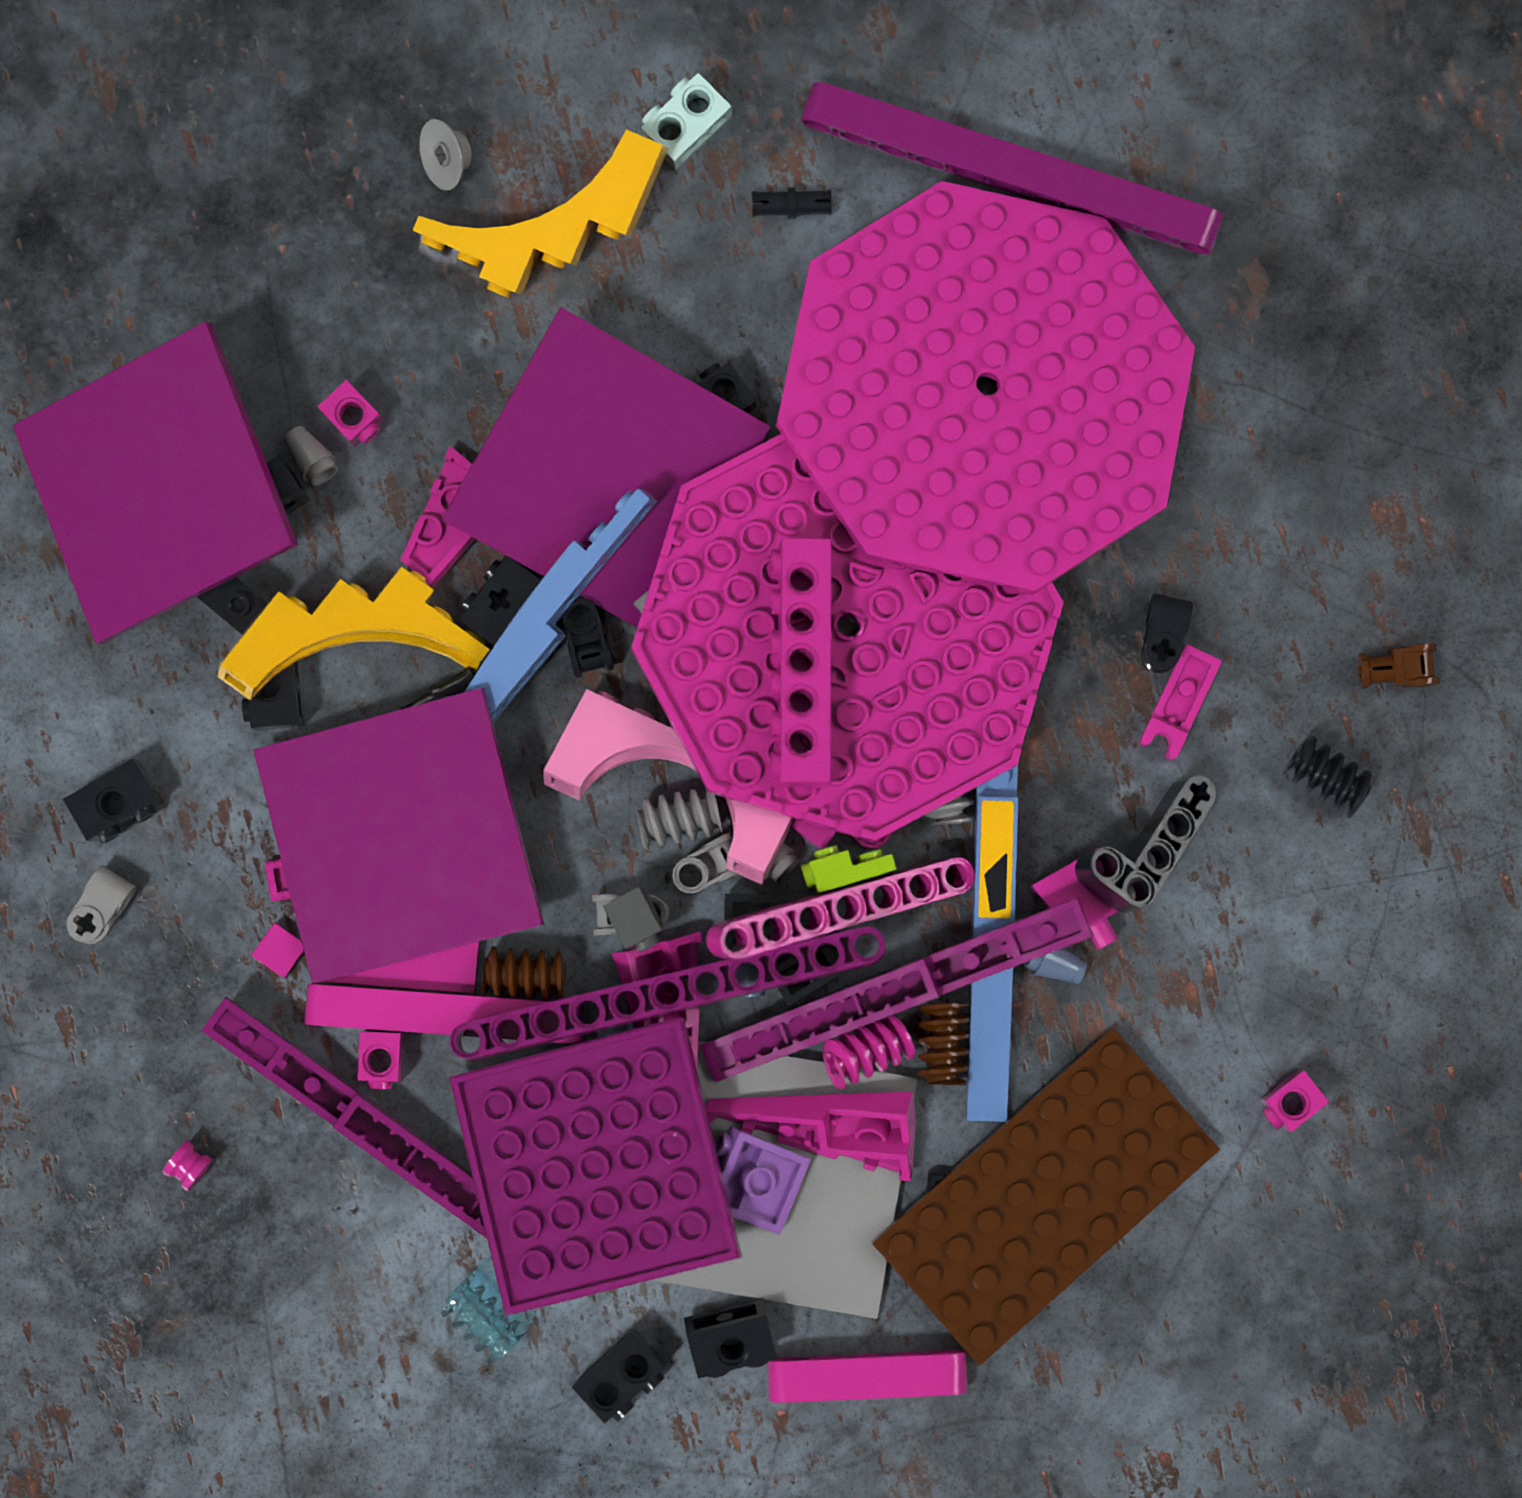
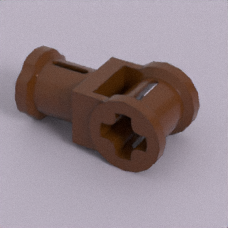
[1357,644,1440,689]

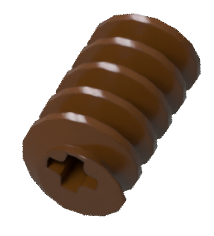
[482,946,567,1001]
[917,1003,970,1085]

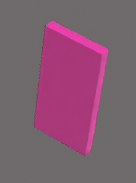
[323,941,480,993]

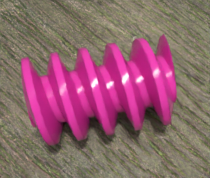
[823,1015,915,1090]

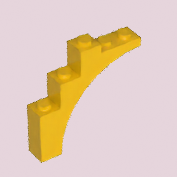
[412,129,668,298]
[217,566,490,700]

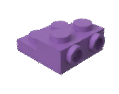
[715,1126,811,1235]

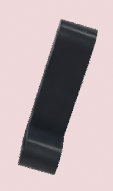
[1075,775,1216,912]

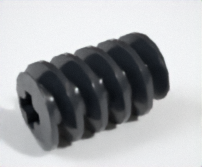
[1282,735,1372,819]

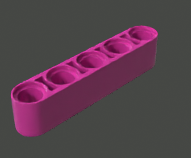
[767,1350,968,1403]

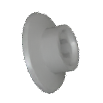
[419,119,472,190]

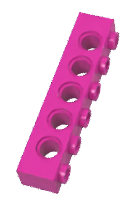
[770,538,831,788]

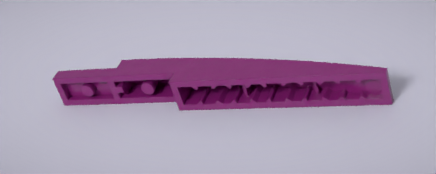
[700,897,1094,1083]
[201,996,487,1238]

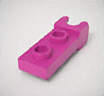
[1138,644,1222,761]

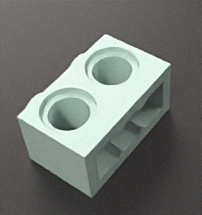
[641,73,732,171]

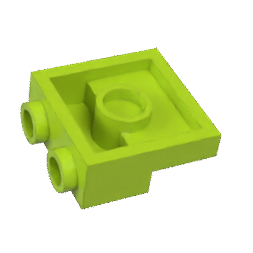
[800,845,897,894]

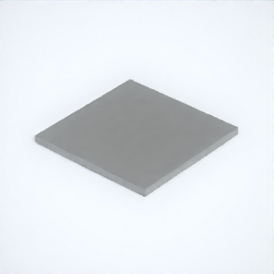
[653,1040,918,1319]

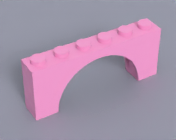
[543,689,795,885]

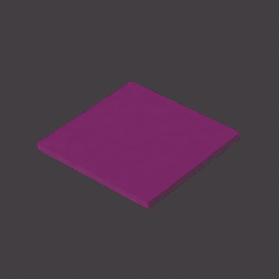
[442,307,771,628]
[12,322,298,644]
[253,688,544,984]
[449,1017,742,1316]

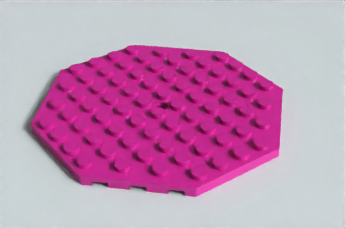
[776,181,1195,595]
[631,434,1064,843]

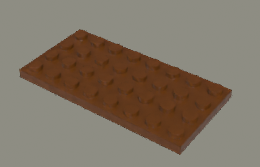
[871,1027,1220,1366]

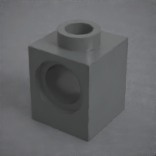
[603,887,666,953]

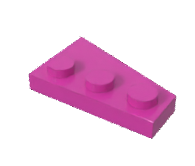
[401,446,475,588]

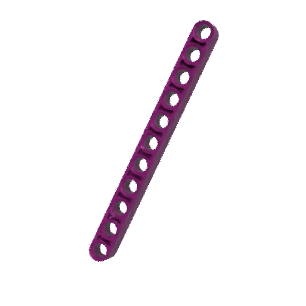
[800,82,1224,255]
[450,927,886,1060]

